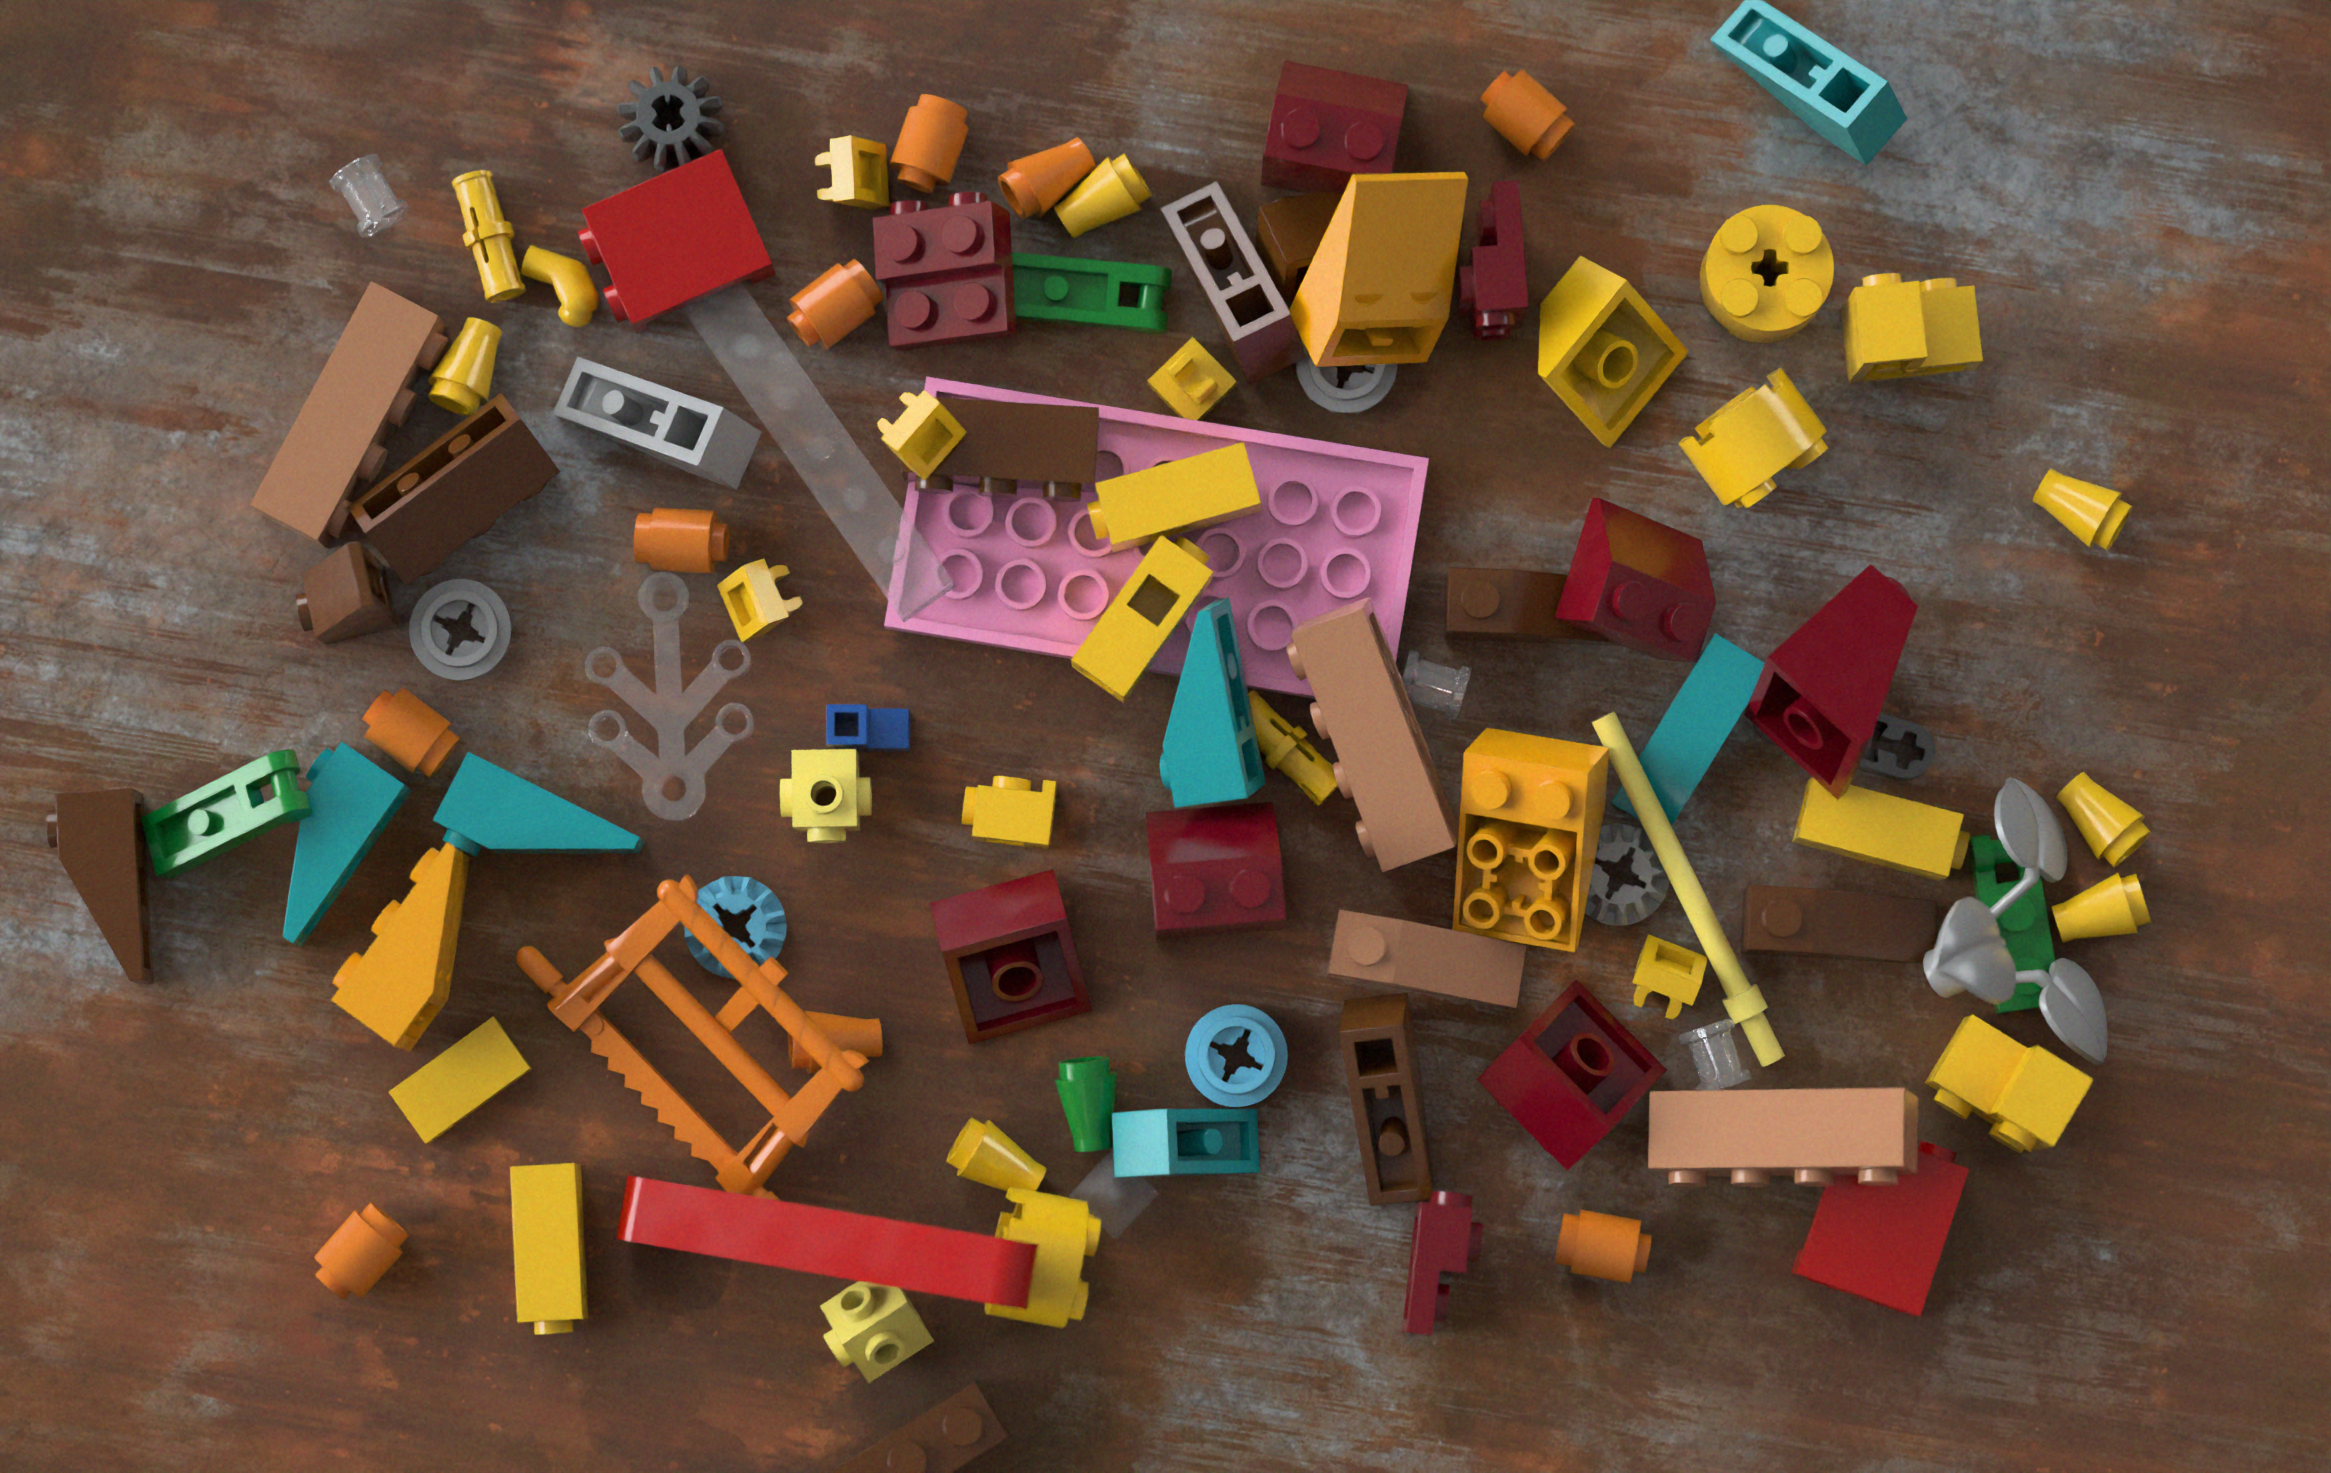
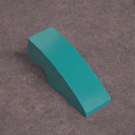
[1610,633,1765,826]

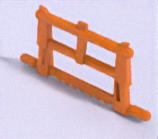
[516,874,869,1201]

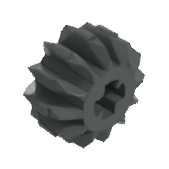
[617,65,725,174]

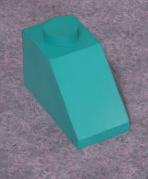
[1112,1109,1260,1177]

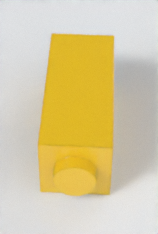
[1087,442,1261,553]
[1071,535,1213,704]
[1792,777,1970,881]
[510,1163,589,1335]

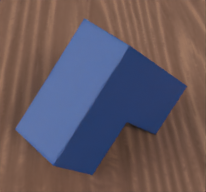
[826,704,910,752]

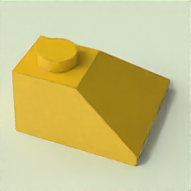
[1538,255,1689,448]

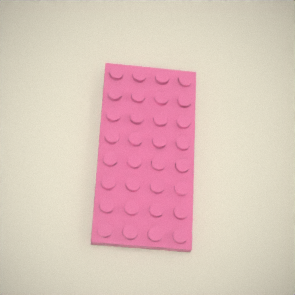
[884,376,1429,699]

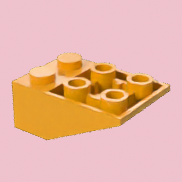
[1289,172,1468,367]
[1452,728,1609,953]
[331,842,470,1051]

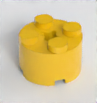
[1699,205,1834,343]
[1678,368,1828,508]
[985,1187,1101,1329]

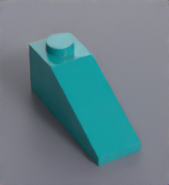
[1710,0,1907,166]
[1160,597,1266,808]
[282,741,413,947]
[433,752,645,857]

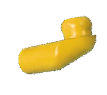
[521,245,599,327]

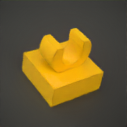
[815,135,890,210]
[1147,337,1237,421]
[877,390,967,481]
[717,558,803,643]
[1632,934,1708,1020]

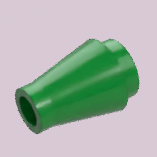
[1054,1056,1118,1152]

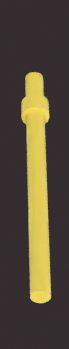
[1592,711,1785,1067]

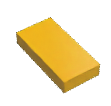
[389,1017,532,1144]

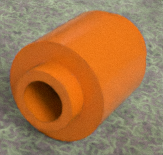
[1480,69,1576,162]
[890,94,969,193]
[787,259,884,350]
[634,507,730,574]
[362,687,461,779]
[314,1202,409,1300]
[1555,1209,1652,1284]

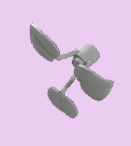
[1923,777,2108,1065]

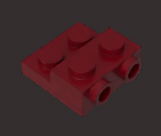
[1456,180,1529,341]
[873,192,1016,351]
[1401,1191,1483,1335]

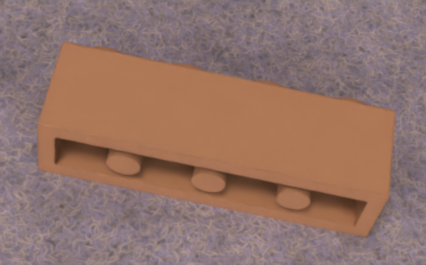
[250,281,448,548]
[1287,597,1459,872]
[1648,1088,1918,1188]

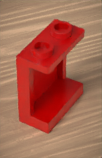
[577,149,776,334]
[1791,1141,1969,1317]

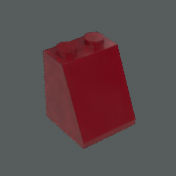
[1261,61,1409,194]
[1744,564,1918,800]
[1146,802,1286,940]

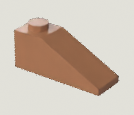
[1327,910,1527,1009]

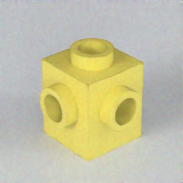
[780,749,872,844]
[820,1281,934,1383]

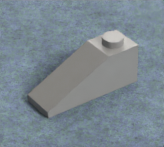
[552,357,762,490]

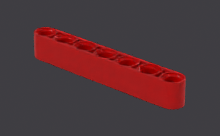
[616,1175,1039,1310]

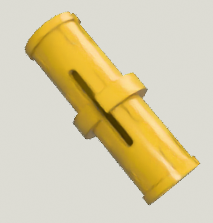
[452,170,526,303]
[1248,689,1338,806]

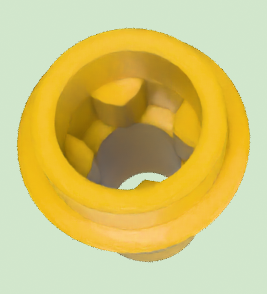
[1054,153,1152,239]
[428,317,502,417]
[2032,468,2133,551]
[2056,772,2151,867]
[2051,872,2151,943]
[946,1118,1047,1192]

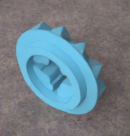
[685,876,787,978]
[1185,1004,1288,1107]

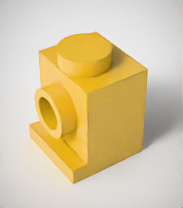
[962,776,1057,850]

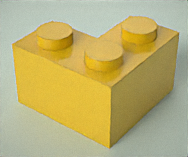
[1840,273,1983,384]
[1925,1014,2094,1153]

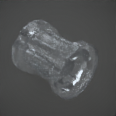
[329,154,410,238]
[1402,650,1472,722]
[1678,1018,1753,1091]

